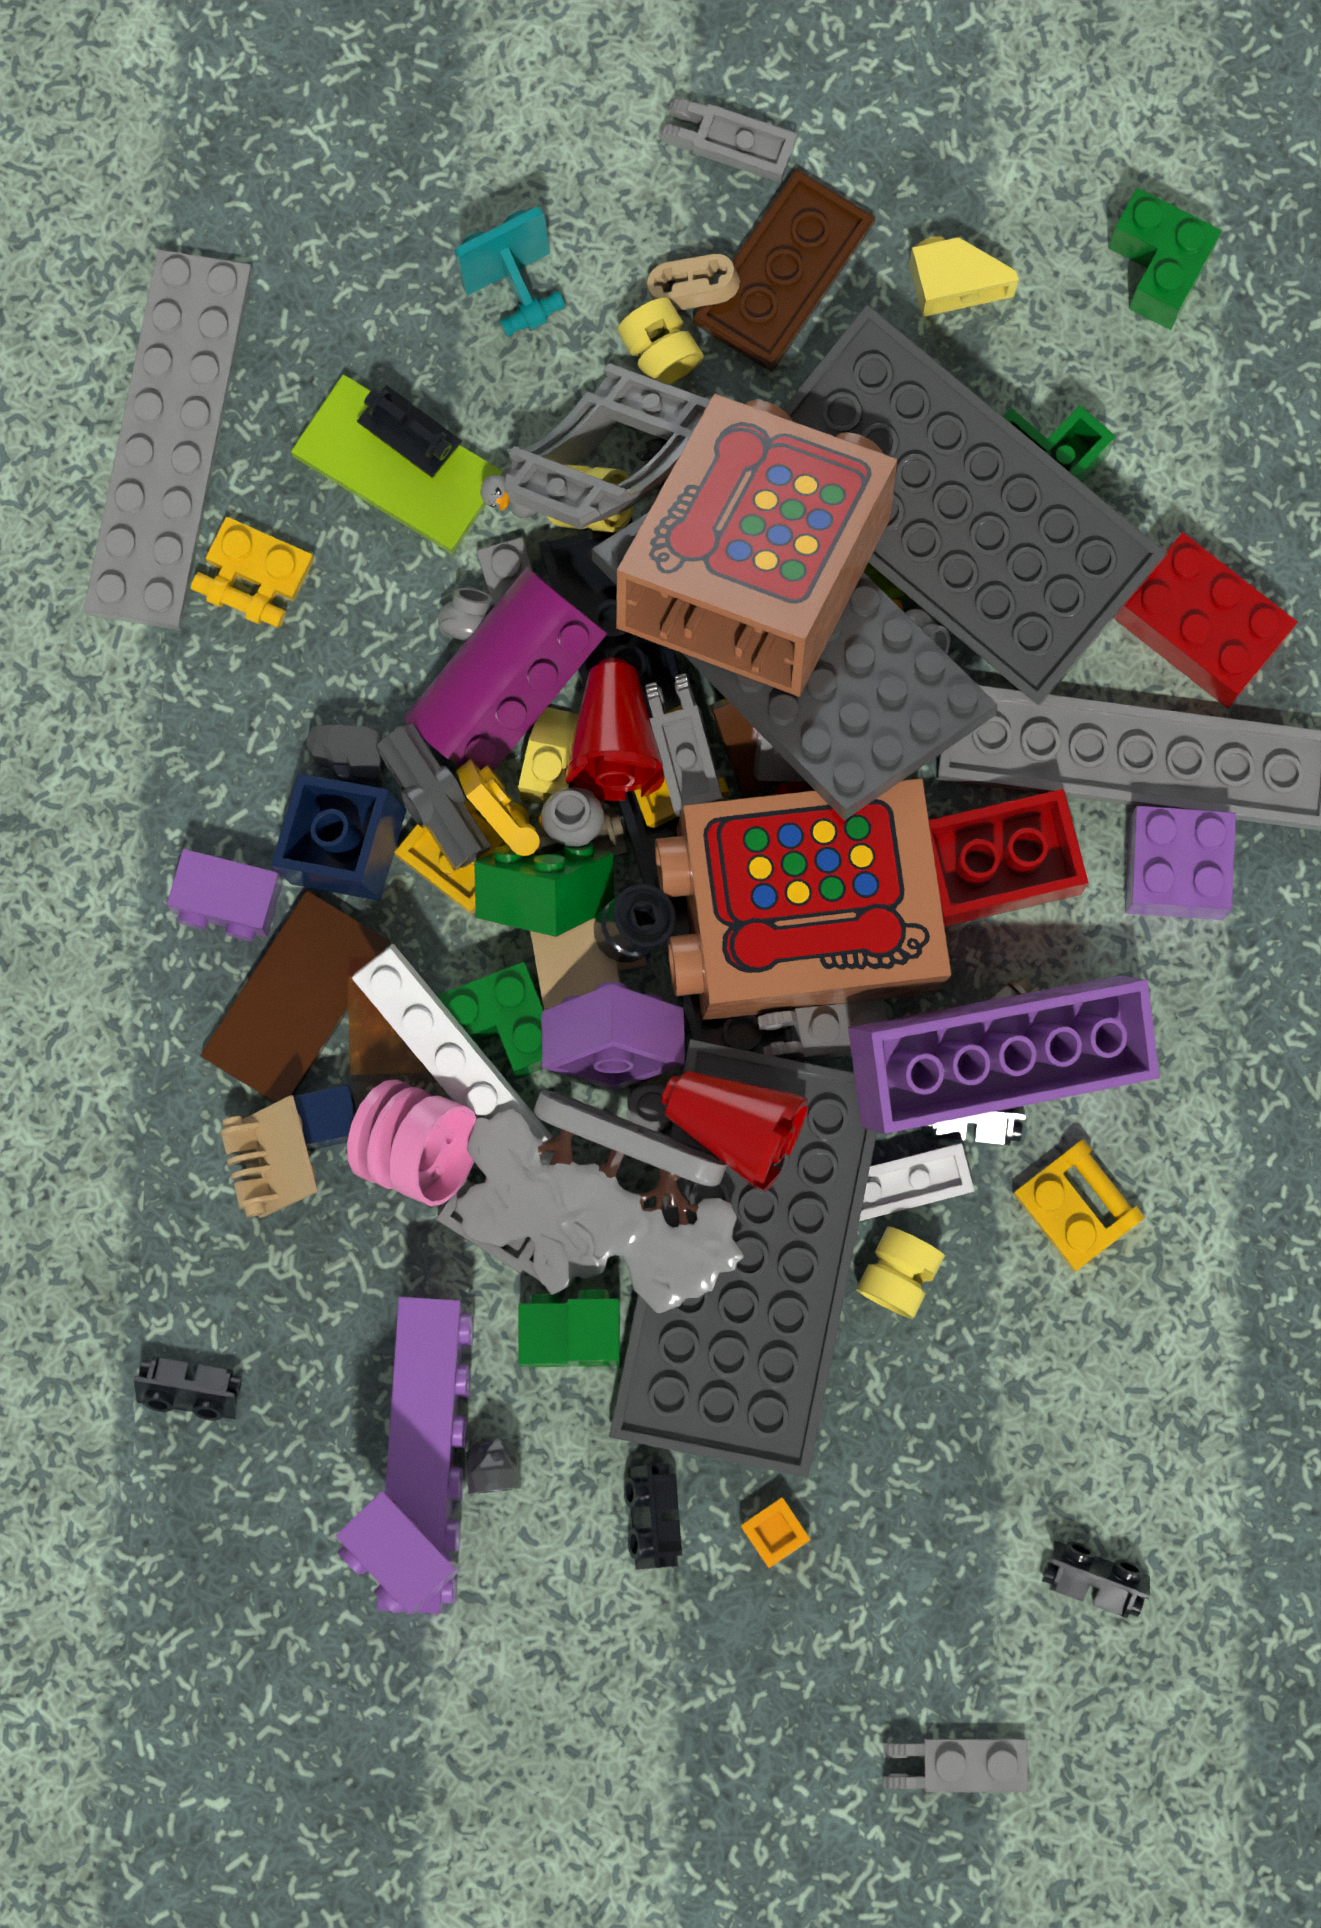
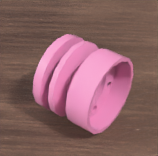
[347,1079,477,1206]

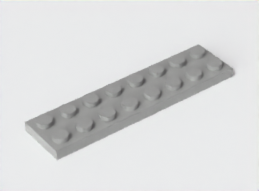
[83,249,253,631]
[937,685,1321,831]

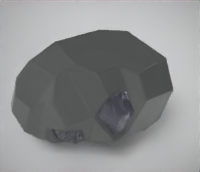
[307,725,385,783]
[466,1439,521,1494]

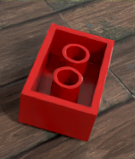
[1115,532,1298,709]
[929,789,1089,927]

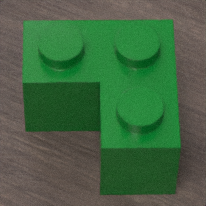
[1108,188,1222,330]
[1003,405,1116,483]
[474,842,614,937]
[436,962,544,1079]
[518,1289,620,1367]

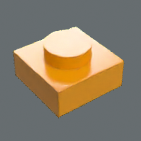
[740,1497,811,1569]

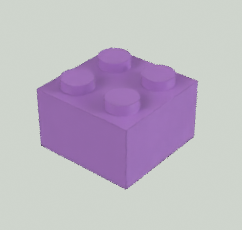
[1125,806,1236,920]
[542,982,685,1090]
[335,1491,461,1615]

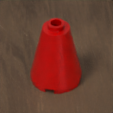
[565,658,665,801]
[661,1070,808,1192]

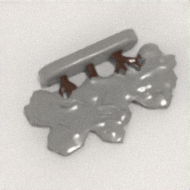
[456,1090,744,1314]

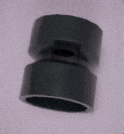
[594,884,676,962]

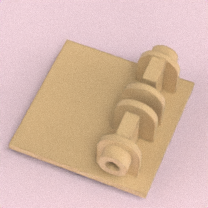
[220,1095,318,1218]

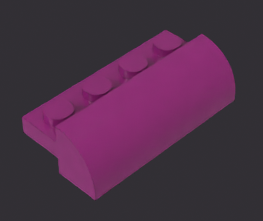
[404,567,607,771]

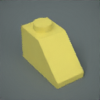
[909,236,1019,317]
[518,707,579,805]

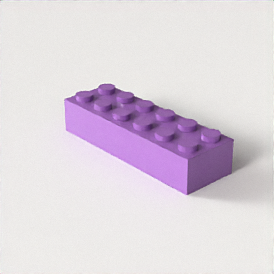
[848,975,1160,1134]
[377,1297,474,1614]

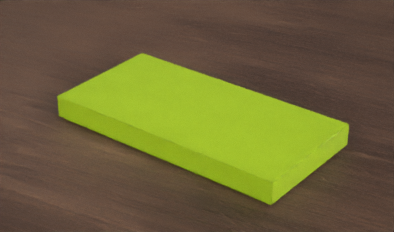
[291,374,503,555]

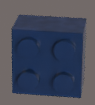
[271,774,407,901]

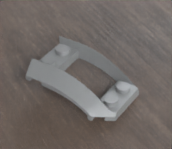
[504,363,710,529]

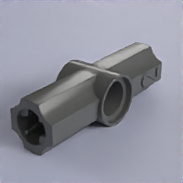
[376,723,491,871]

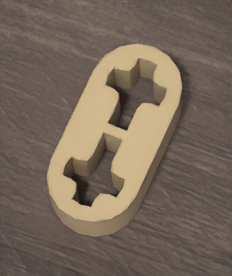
[647,254,740,311]

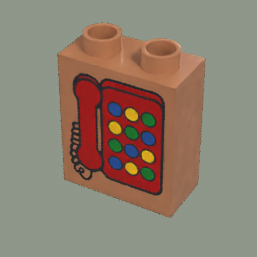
[617,393,897,697]
[655,778,951,1021]

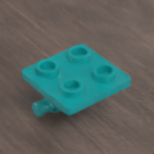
[454,206,566,337]

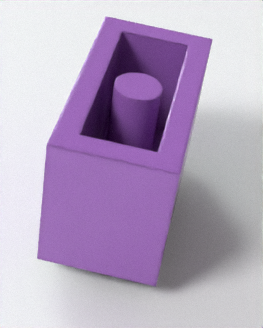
[167,849,283,942]

